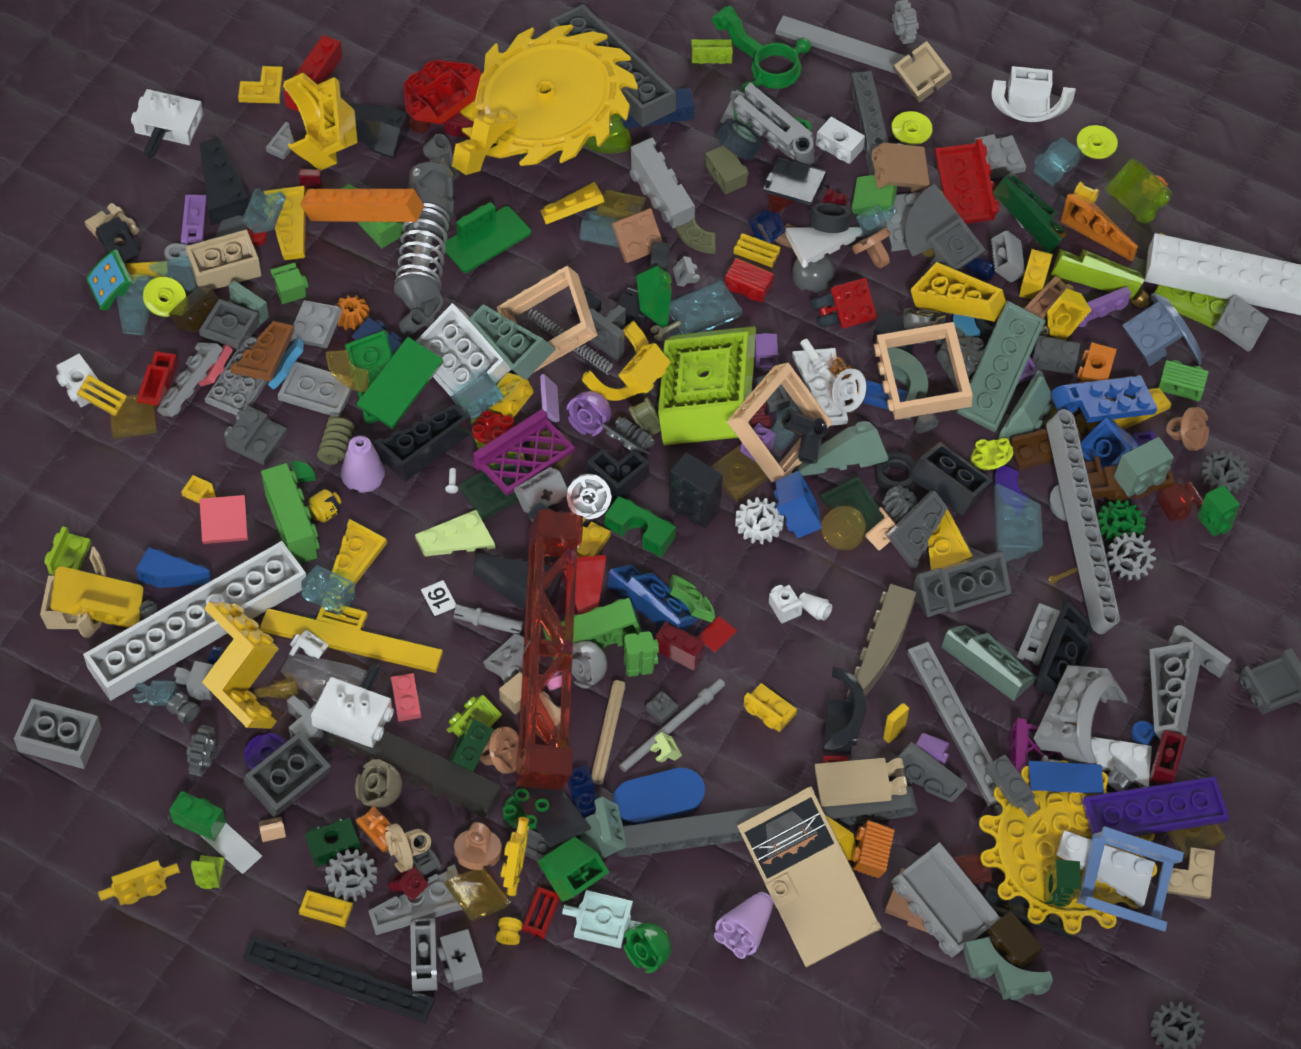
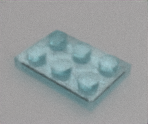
[669,280,743,334]

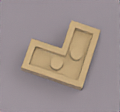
[1167,847,1215,899]

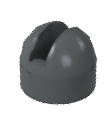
[139,600,158,619]

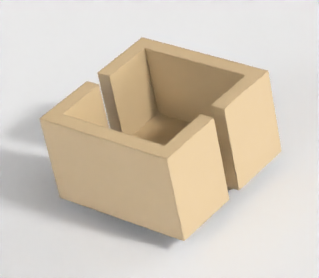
[894,41,952,103]

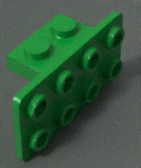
[445,202,531,273]

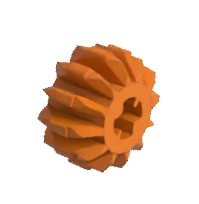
[334,295,370,331]

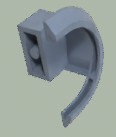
[1122,293,1202,367]

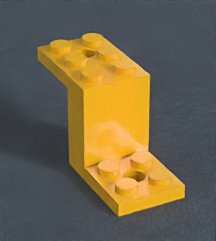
[202,602,279,728]

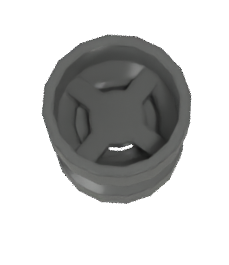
[167,692,200,724]

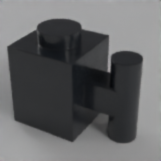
[615,287,648,327]

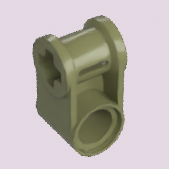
[629,397,661,435]

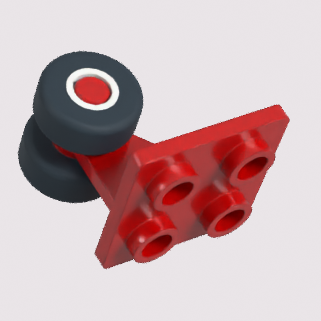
[810,278,877,328]

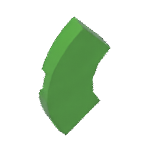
[669,575,715,622]

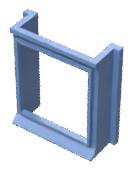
[1076,826,1184,932]

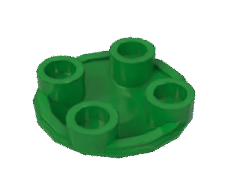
[503,789,549,830]

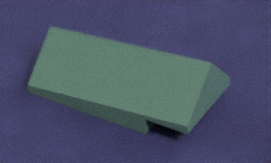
[941,625,1038,701]

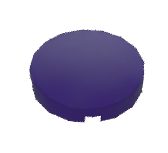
[244,733,287,771]

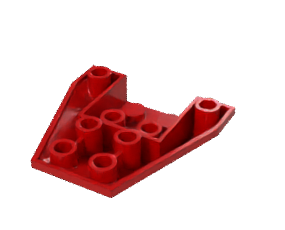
[403,60,482,124]

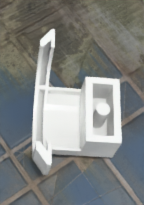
[992,66,1076,122]

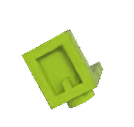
[191,855,225,889]

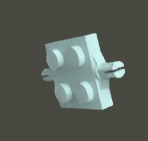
[562,890,641,948]

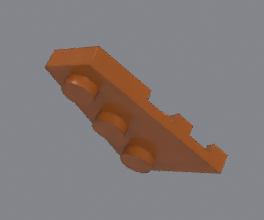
[230,321,295,381]

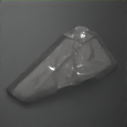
[281,654,367,702]

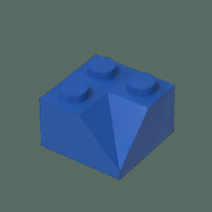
[774,470,822,538]

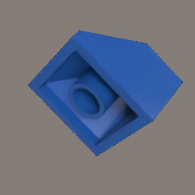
[1080,417,1139,471]

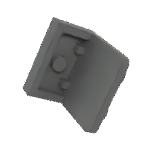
[935,337,985,388]

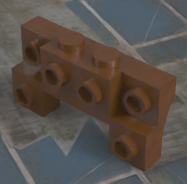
[1085,456,1175,501]

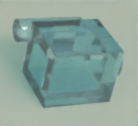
[856,204,897,236]

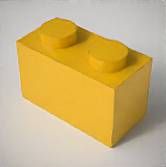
[1019,249,1053,300]

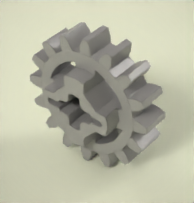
[892,0,919,44]
[1106,532,1156,582]
[325,850,378,901]

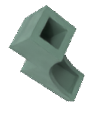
[963,937,1053,1000]

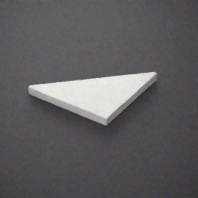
[785,227,865,268]

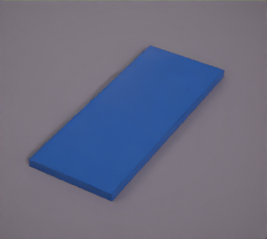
[1028,761,1104,794]

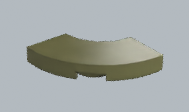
[675,218,715,254]

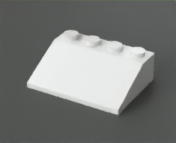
[415,303,511,407]

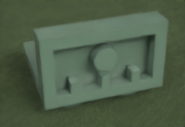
[228,281,269,330]
[580,797,627,859]

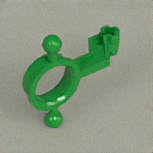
[711,5,811,94]

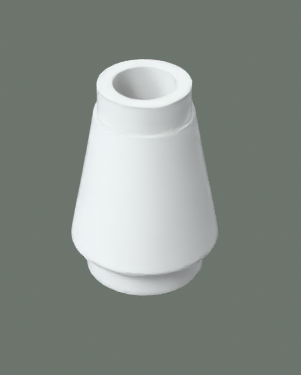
[798,592,832,620]

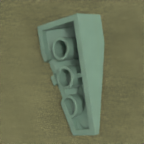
[793,421,888,476]

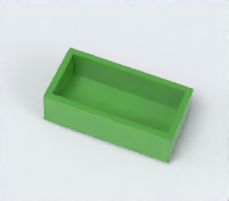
[261,463,320,564]

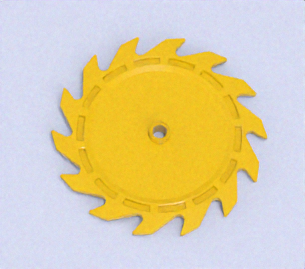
[460,25,638,166]

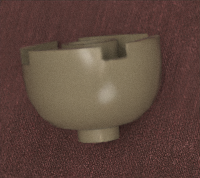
[355,759,402,808]

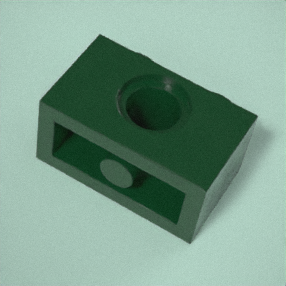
[447,719,494,773]
[304,818,361,868]
[1045,859,1081,907]

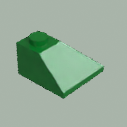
[636,266,672,328]

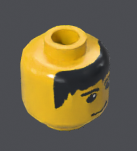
[307,489,342,523]

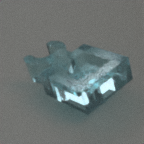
[132,681,176,706]

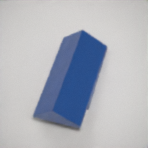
[607,564,699,632]

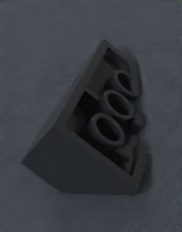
[349,104,410,159]

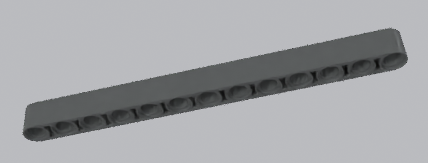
[617,786,918,857]

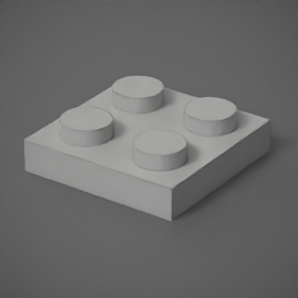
[1214,294,1269,352]
[290,300,343,348]

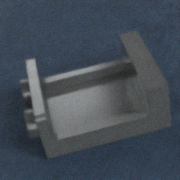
[1239,648,1301,715]

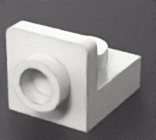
[289,630,329,659]

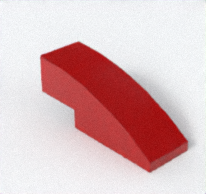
[136,351,178,406]

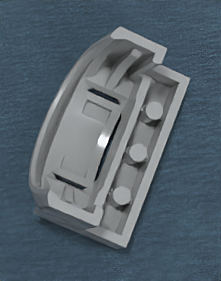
[1033,665,1127,764]

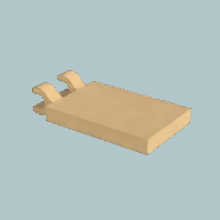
[815,758,907,807]

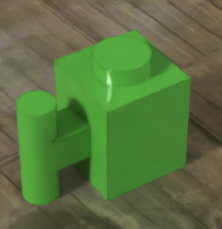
[270,263,308,304]

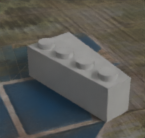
[630,137,695,229]

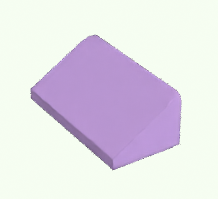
[540,374,560,422]

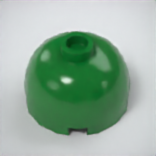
[624,923,672,973]

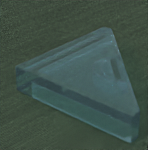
[149,255,196,293]

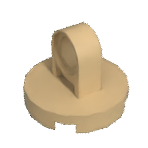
[385,824,431,872]

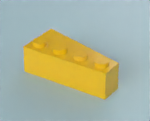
[910,262,1006,321]

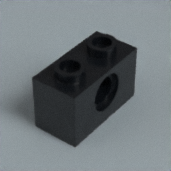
[95,217,141,265]

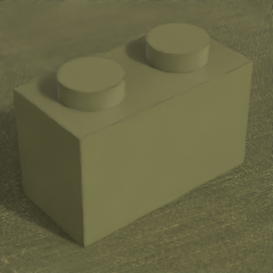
[705,145,749,195]

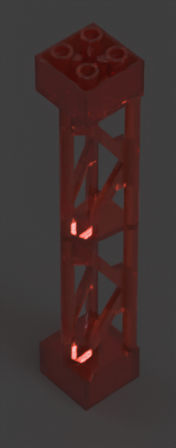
[516,509,583,790]

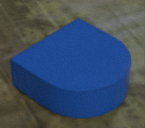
[1131,721,1157,745]

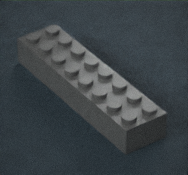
[550,4,676,127]

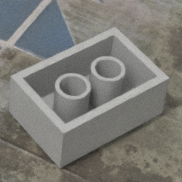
[14,699,102,769]

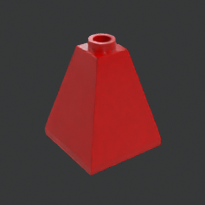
[560,555,606,615]

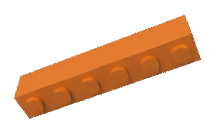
[300,189,424,222]

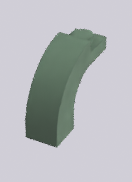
[887,347,928,420]

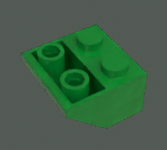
[537,837,610,902]

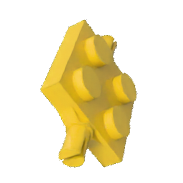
[501,817,529,896]
[97,860,180,905]

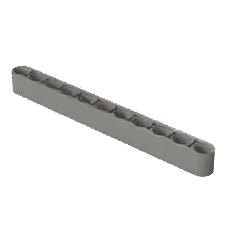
[1047,409,1120,634]

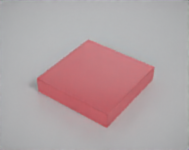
[200,495,248,544]

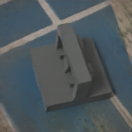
[927,218,986,271]
[589,305,626,362]

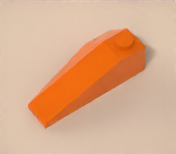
[1061,193,1138,261]

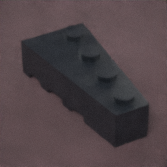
[374,404,472,482]

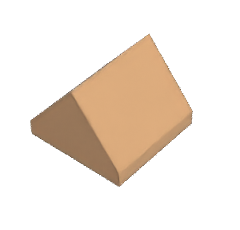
[258,817,286,842]

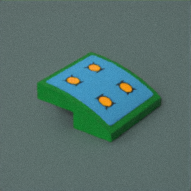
[86,250,132,310]

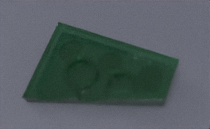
[820,476,885,535]

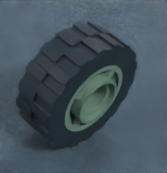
[716,118,763,160]

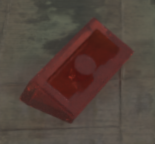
[952,853,992,884]

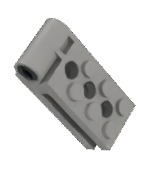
[734,83,815,166]

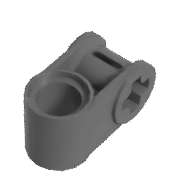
[412,835,441,878]

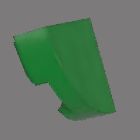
[291,461,316,483]

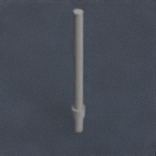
[619,679,725,772]

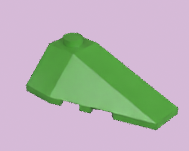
[341,184,409,248]

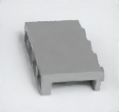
[891,842,1000,958]

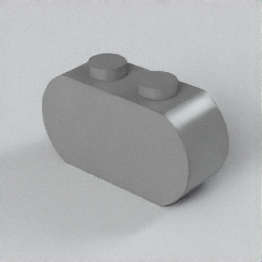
[410,918,438,991]

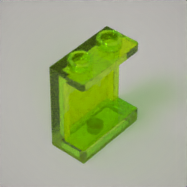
[1105,158,1173,224]

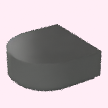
[914,413,939,434]

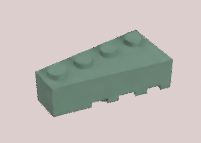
[468,304,556,380]

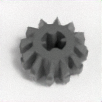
[882,485,919,522]

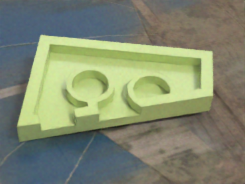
[415,510,495,556]

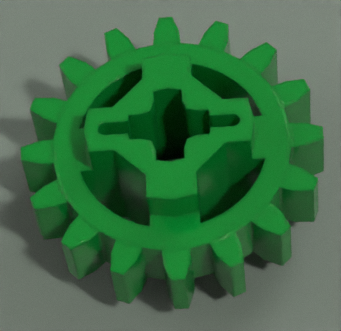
[1097,500,1146,544]

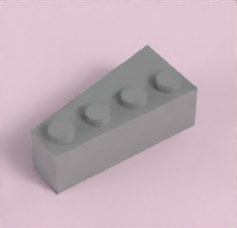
[1150,641,1202,740]

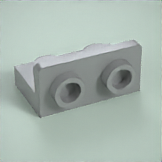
[483,633,540,684]

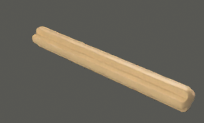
[591,680,625,785]

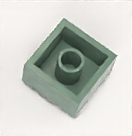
[1114,437,1174,497]

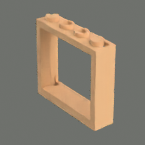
[497,266,598,373]
[874,322,973,420]
[726,363,832,482]

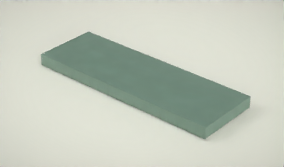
[956,301,1045,432]

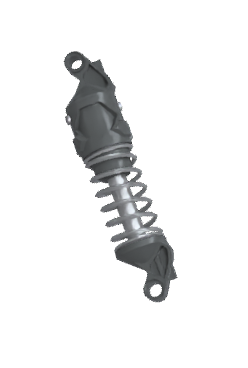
[394,134,460,336]

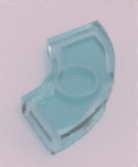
[770,399,798,452]

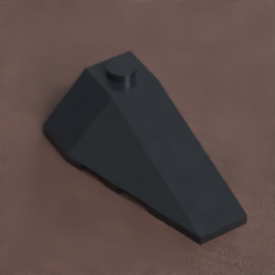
[473,553,564,618]

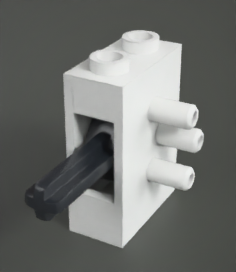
[131,89,203,158]
[311,664,394,748]

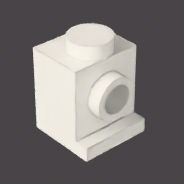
[769,585,803,624]

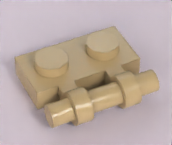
[85,203,139,246]

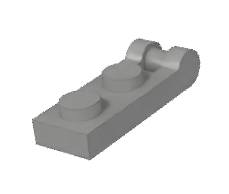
[1017,603,1060,666]
[1168,625,1231,678]

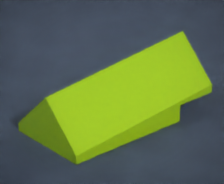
[1051,249,1144,299]

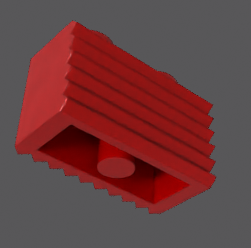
[725,258,774,302]

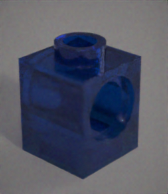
[749,210,786,243]

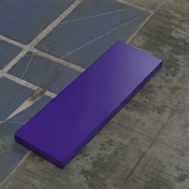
[1081,776,1230,837]

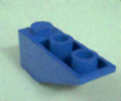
[136,547,212,588]

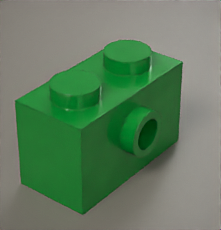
[1198,485,1240,537]
[169,791,226,841]

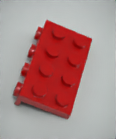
[934,138,999,224]

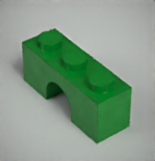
[604,496,676,557]

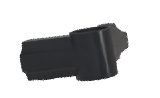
[781,409,828,464]

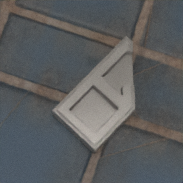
[266,122,294,159]

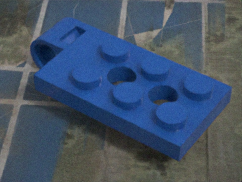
[1050,376,1158,423]

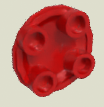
[472,410,515,444]

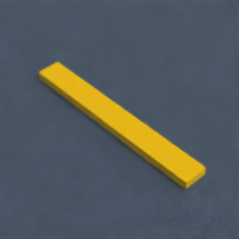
[260,608,443,673]

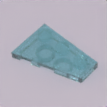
[116,274,155,335]

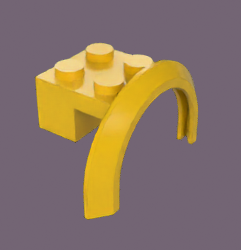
[582,321,671,401]

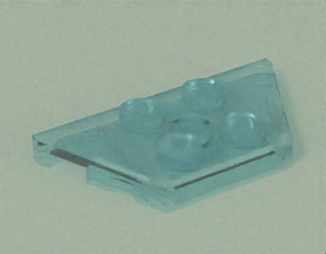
[994,484,1043,562]

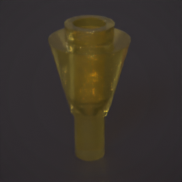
[254,677,299,699]

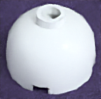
[567,474,611,519]

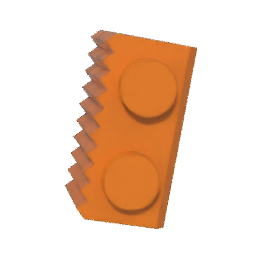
[851,820,895,878]

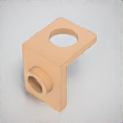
[865,507,896,551]

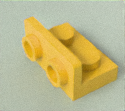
[483,373,534,418]
[743,683,797,732]

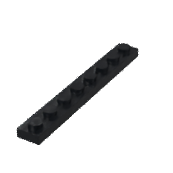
[243,936,434,1024]

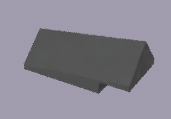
[912,551,1012,617]

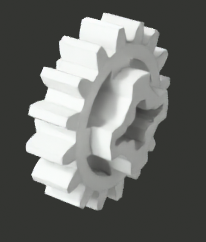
[735,497,784,544]

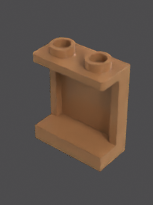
[872,143,930,193]

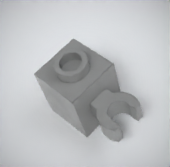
[174,661,214,700]

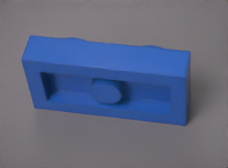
[862,380,908,410]

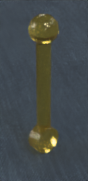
[1048,566,1078,585]

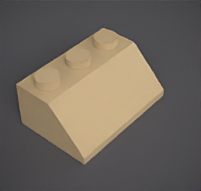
[185,229,261,290]

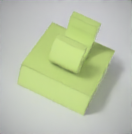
[650,732,682,762]

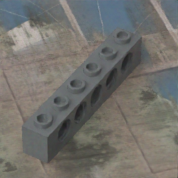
[850,71,888,175]

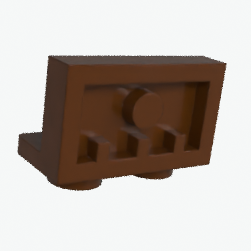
[1010,428,1054,471]

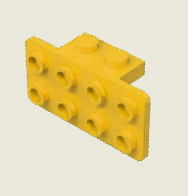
[50,566,143,628]

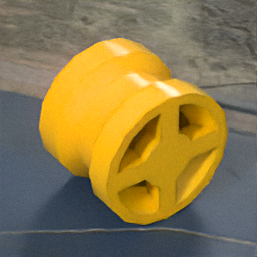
[496,917,523,945]

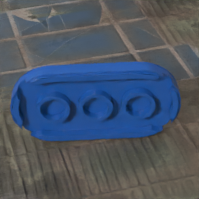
[613,768,705,825]

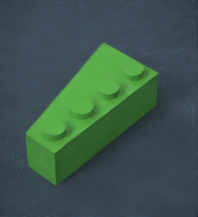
[543,598,643,661]

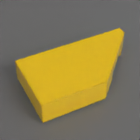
[181,475,216,504]

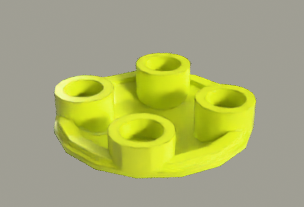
[971,438,1014,470]

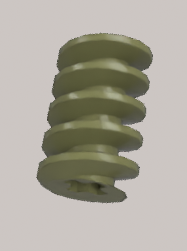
[317,416,355,465]

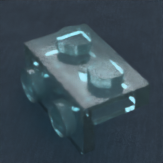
[242,188,286,234]
[580,211,623,247]

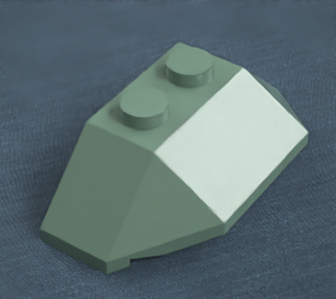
[999,369,1053,443]

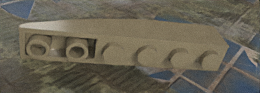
[846,584,916,698]

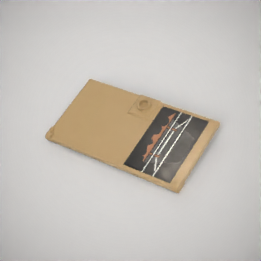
[737,787,882,968]

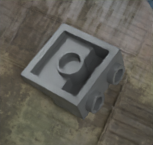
[199,299,259,349]
[224,406,287,465]

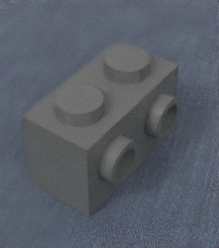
[1032,335,1080,375]

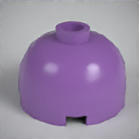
[567,391,611,436]

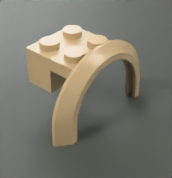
[40,547,106,638]

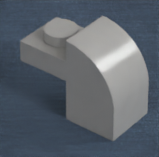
[287,695,324,747]

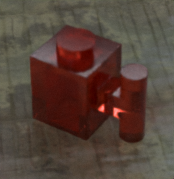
[1157,481,1204,522]

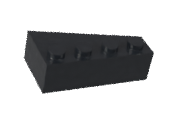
[199,137,250,226]

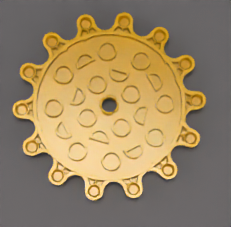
[979,761,1157,935]

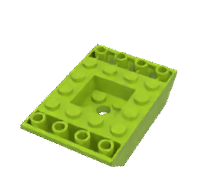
[658,326,756,445]

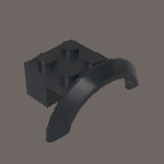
[823,666,866,754]

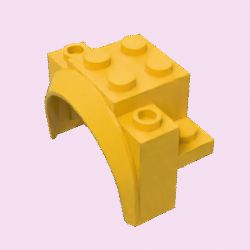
[283,73,357,171]

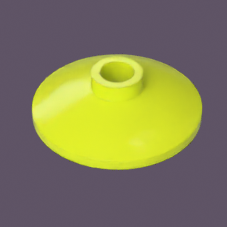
[891,111,932,145]
[1076,125,1118,159]
[143,277,186,317]

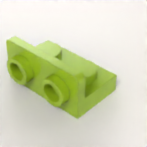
[691,39,733,64]
[45,526,91,575]
[446,695,502,737]

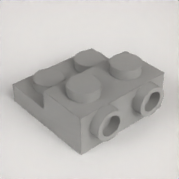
[974,134,1026,179]

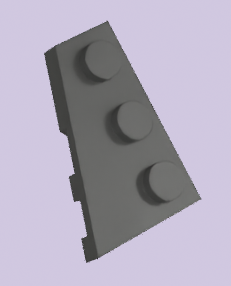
[886,491,948,569]
[896,742,967,802]

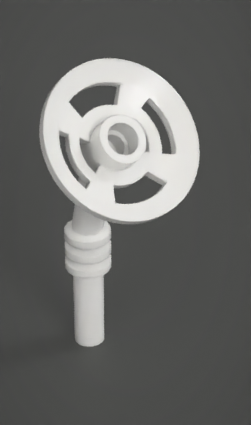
[800,339,866,412]

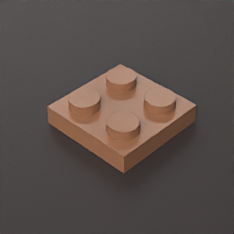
[611,208,663,263]

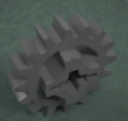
[1200,450,1249,494]
[186,725,217,777]
[1150,1002,1205,1049]

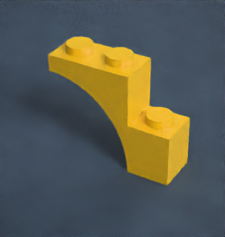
[452,109,518,175]

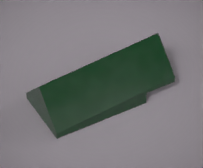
[993,172,1069,254]

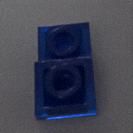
[564,765,598,818]

